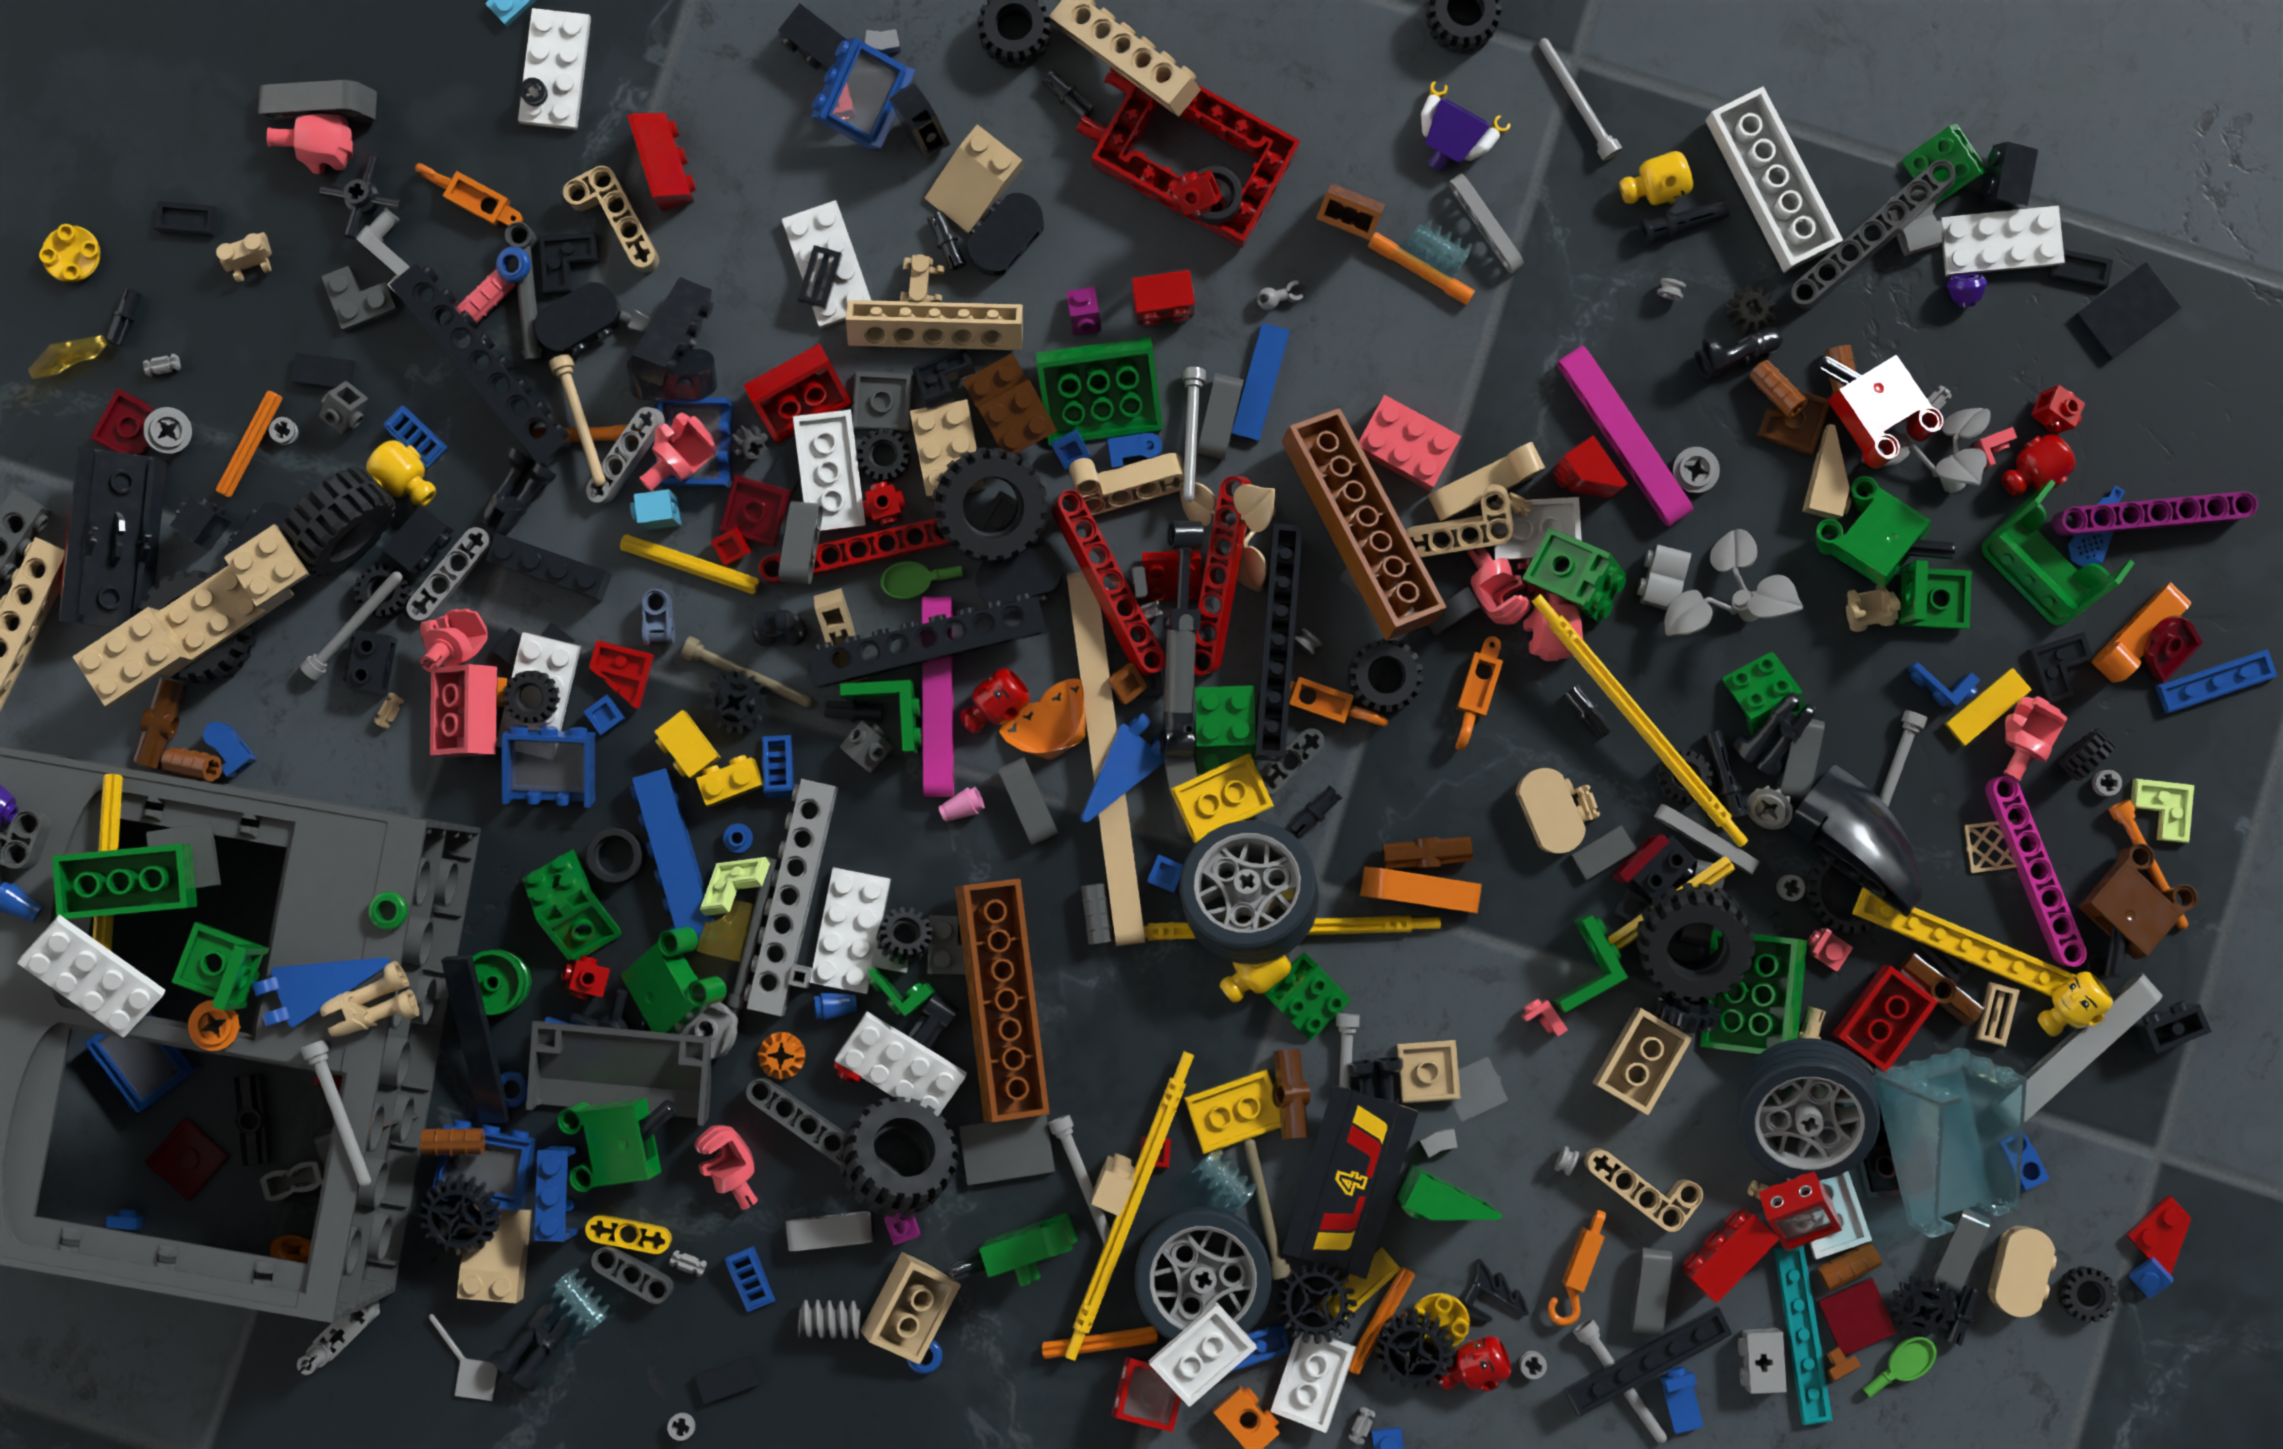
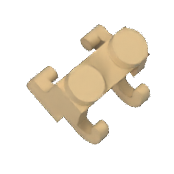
[216,232,272,283]
[900,255,945,302]
[1846,585,1901,632]

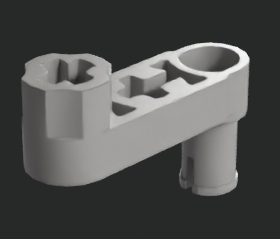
[355,207,410,294]
[297,1300,380,1375]

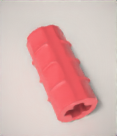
[457,269,517,325]

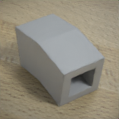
[865,29,901,54]
[871,948,909,973]
[788,964,812,988]
[1419,1128,1458,1157]

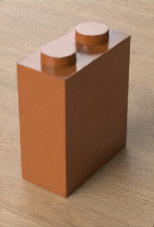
[1316,183,1386,241]

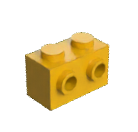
[654,710,721,779]
[696,755,763,807]

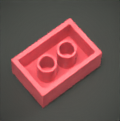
[1359,395,1461,492]
[430,664,497,757]

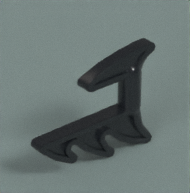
[1460,1258,1529,1322]

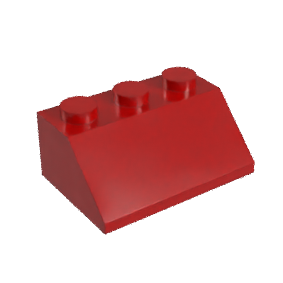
[627,113,697,211]
[743,343,852,444]
[1552,435,1627,500]

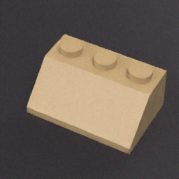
[860,1252,961,1364]

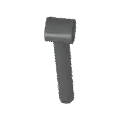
[505,222,544,361]

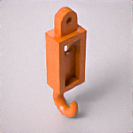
[415,163,523,227]
[1455,636,1503,751]
[1289,677,1388,727]
[1547,1209,1606,1327]

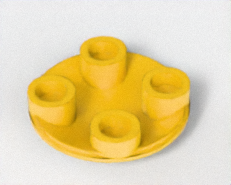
[39,224,101,282]
[1411,1293,1470,1349]

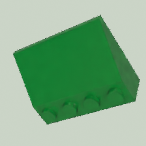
[1036,337,1163,446]
[1700,930,1808,1054]
[1394,1164,1503,1222]

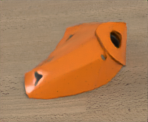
[999,678,1087,760]

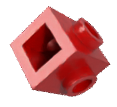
[1173,169,1222,216]
[2031,385,2085,434]
[862,482,906,526]
[561,955,610,999]

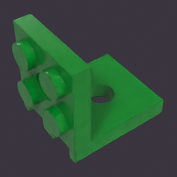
[1522,527,1626,625]
[1897,560,1972,630]
[840,680,923,754]
[522,849,622,961]
[1552,915,1628,1012]
[172,922,269,1011]

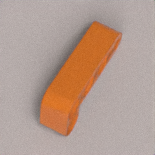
[2091,582,2191,683]
[1360,867,1482,913]

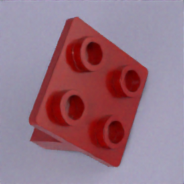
[1142,551,1201,602]

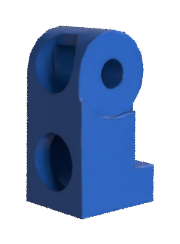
[1107,433,1162,469]
[203,722,257,778]
[1999,1131,2050,1191]

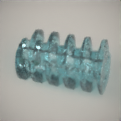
[1406,219,1472,277]
[1191,1149,1256,1215]
[548,1267,610,1336]

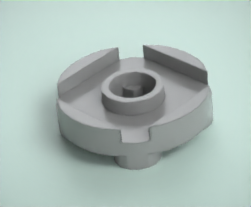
[679,1002,738,1059]

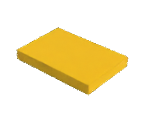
[1170,753,1274,843]
[1184,1069,1281,1154]

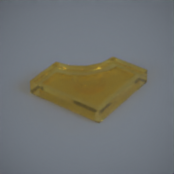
[28,335,107,379]
[697,899,754,962]

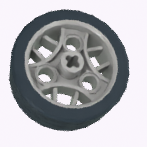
[1179,820,1319,964]
[1737,1038,1880,1181]
[1135,1206,1271,1341]

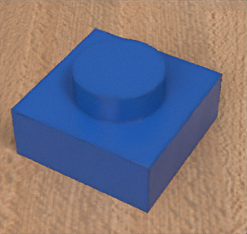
[1051,429,1091,470]
[583,695,626,736]
[1147,855,1183,893]
[106,1209,146,1230]
[2129,1256,2173,1299]
[1371,1426,1404,1449]

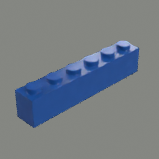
[630,768,719,943]

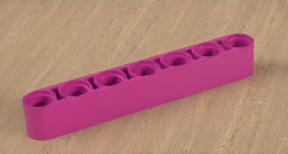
[1557,345,1694,527]
[922,596,954,797]
[1985,776,2087,967]

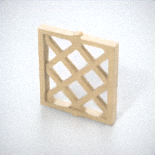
[1964,819,2022,873]

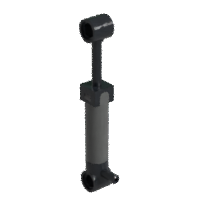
[1159,520,1204,756]

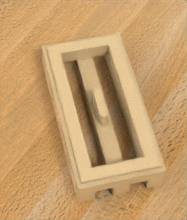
[1974,982,2020,1047]

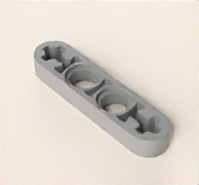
[1448,173,1524,274]
[586,407,665,504]
[406,527,492,622]
[1654,804,1760,875]

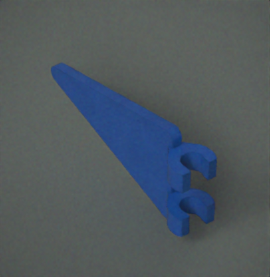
[1080,713,1164,822]
[252,957,390,1027]

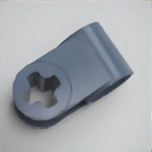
[642,589,675,646]

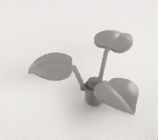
[1861,408,1991,493]
[1664,529,1803,637]

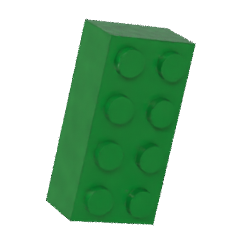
[52,844,197,919]

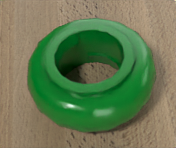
[369,891,408,930]

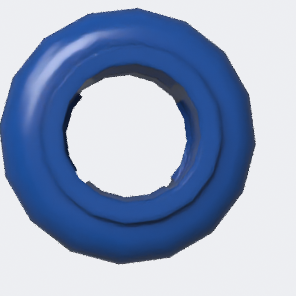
[496,247,531,283]
[501,1071,528,1108]
[907,1340,943,1374]

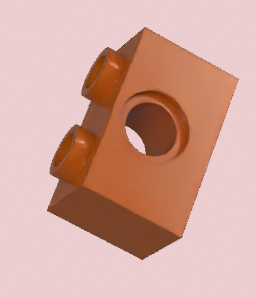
[1213,1385,1280,1449]

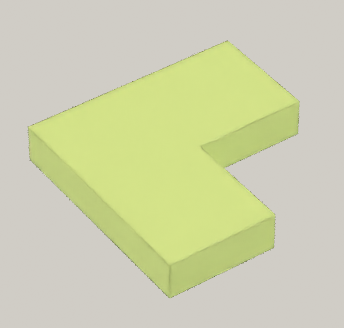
[2131,779,2194,843]
[700,857,770,916]

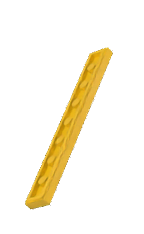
[1852,887,2073,997]

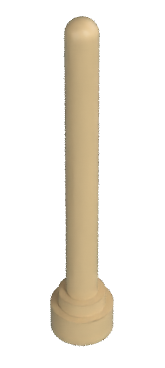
[549,355,606,486]

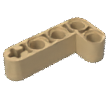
[563,166,659,273]
[1428,442,1545,522]
[1069,453,1184,515]
[1406,484,1513,557]
[1584,1148,1703,1232]

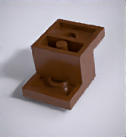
[961,353,1057,454]

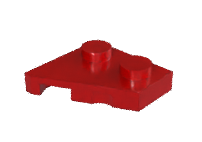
[589,640,655,709]
[2125,1195,2191,1275]

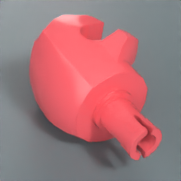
[267,114,353,174]
[639,412,717,492]
[1467,547,1531,625]
[1523,592,1583,661]
[420,609,488,672]
[2003,696,2068,782]
[695,1125,758,1210]

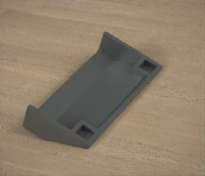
[526,1021,711,1126]

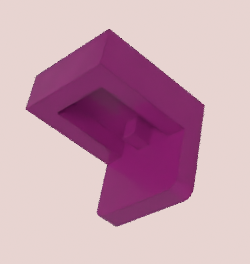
[1066,287,1101,336]
[884,1212,921,1245]

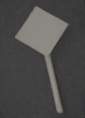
[429,1314,498,1401]

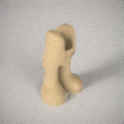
[320,961,419,1037]

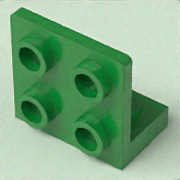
[1902,124,1988,205]
[1723,652,1805,735]
[1264,952,1351,1041]
[867,967,936,1016]

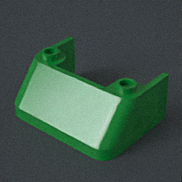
[1982,479,2135,626]

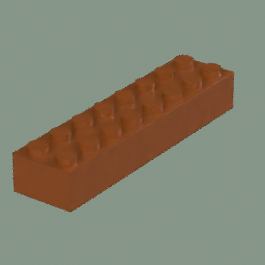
[1281,408,1447,641]
[955,879,1050,1122]

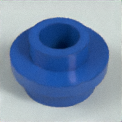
[723,823,753,853]

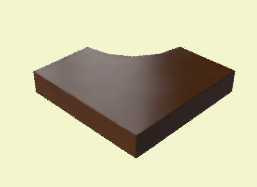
[1756,391,1831,457]

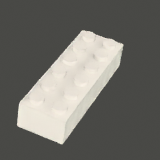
[1705,86,1843,273]

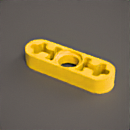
[585,1215,672,1254]

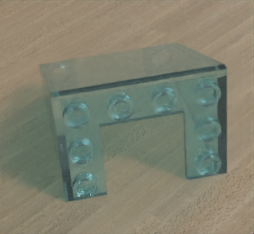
[1874,1048,2027,1238]

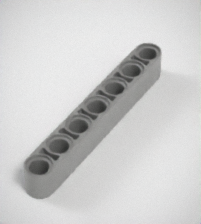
[1992,973,2163,1129]

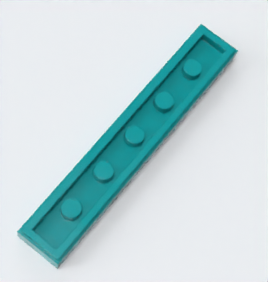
[1773,1245,1833,1425]

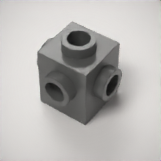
[319,381,369,434]
[840,721,893,774]

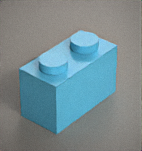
[630,489,681,530]

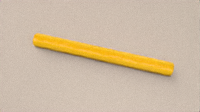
[93,774,123,951]

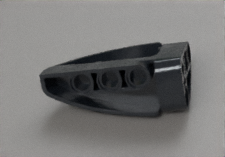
[1788,764,1922,917]

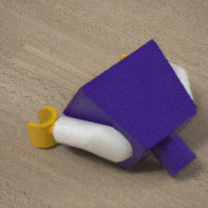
[1421,81,1511,172]

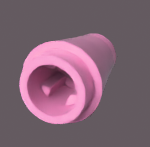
[939,787,985,822]

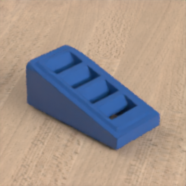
[383,405,449,469]
[762,735,794,799]
[724,1245,775,1312]

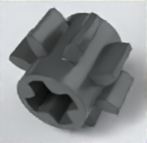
[731,424,768,462]

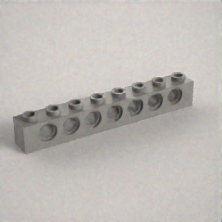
[744,779,838,1016]

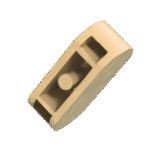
[1516,768,1587,854]
[1987,1226,2057,1317]

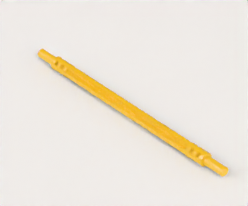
[1531,594,1748,847]
[1143,915,1441,941]
[1065,1051,1194,1360]

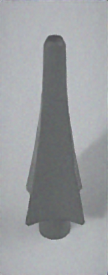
[618,309,696,347]

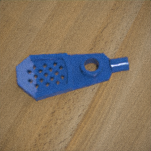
[2067,485,2125,567]

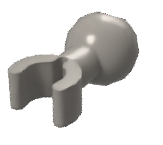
[1257,280,1303,310]

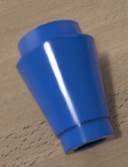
[0,882,43,923]
[813,993,857,1022]

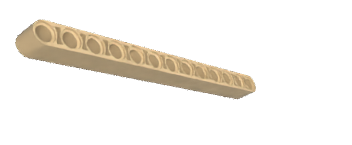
[1067,572,1145,947]

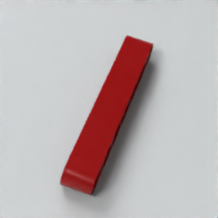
[1194,476,1252,675]
[1050,490,1166,676]
[759,518,951,585]

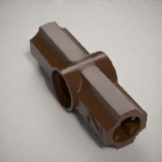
[133,678,186,769]
[1382,836,1473,869]
[1898,952,1984,1028]
[1272,1049,1311,1140]

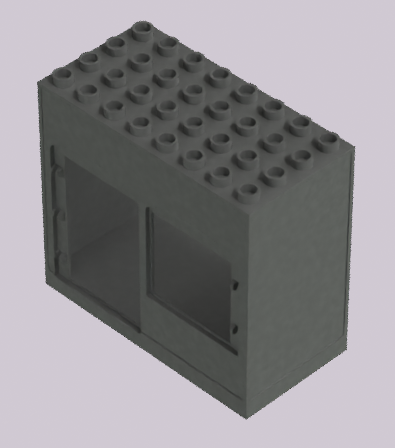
[0,746,481,1323]

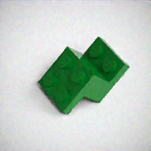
[1195,686,1256,776]

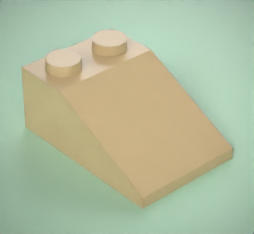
[925,124,1024,235]
[457,1205,532,1303]

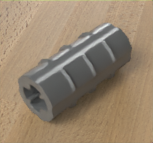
[1081,883,1114,944]

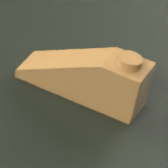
[1802,424,1851,520]
[814,588,868,684]

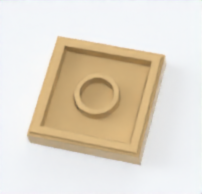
[1397,1040,1461,1103]

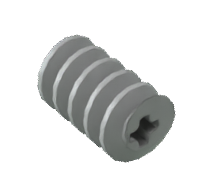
[799,1300,860,1339]

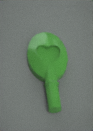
[880,561,963,599]
[1863,1336,1937,1398]

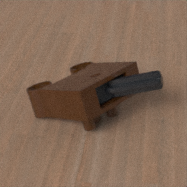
[2078,843,2198,978]

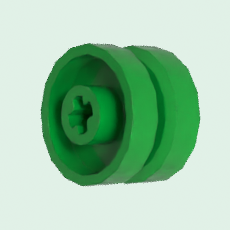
[473,950,532,1015]

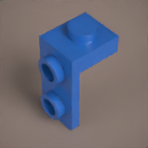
[1907,662,1980,708]
[1659,1366,1703,1434]

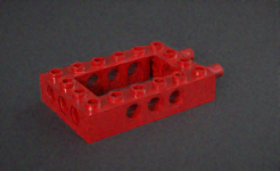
[1076,62,1300,249]

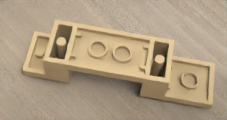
[73,524,310,707]

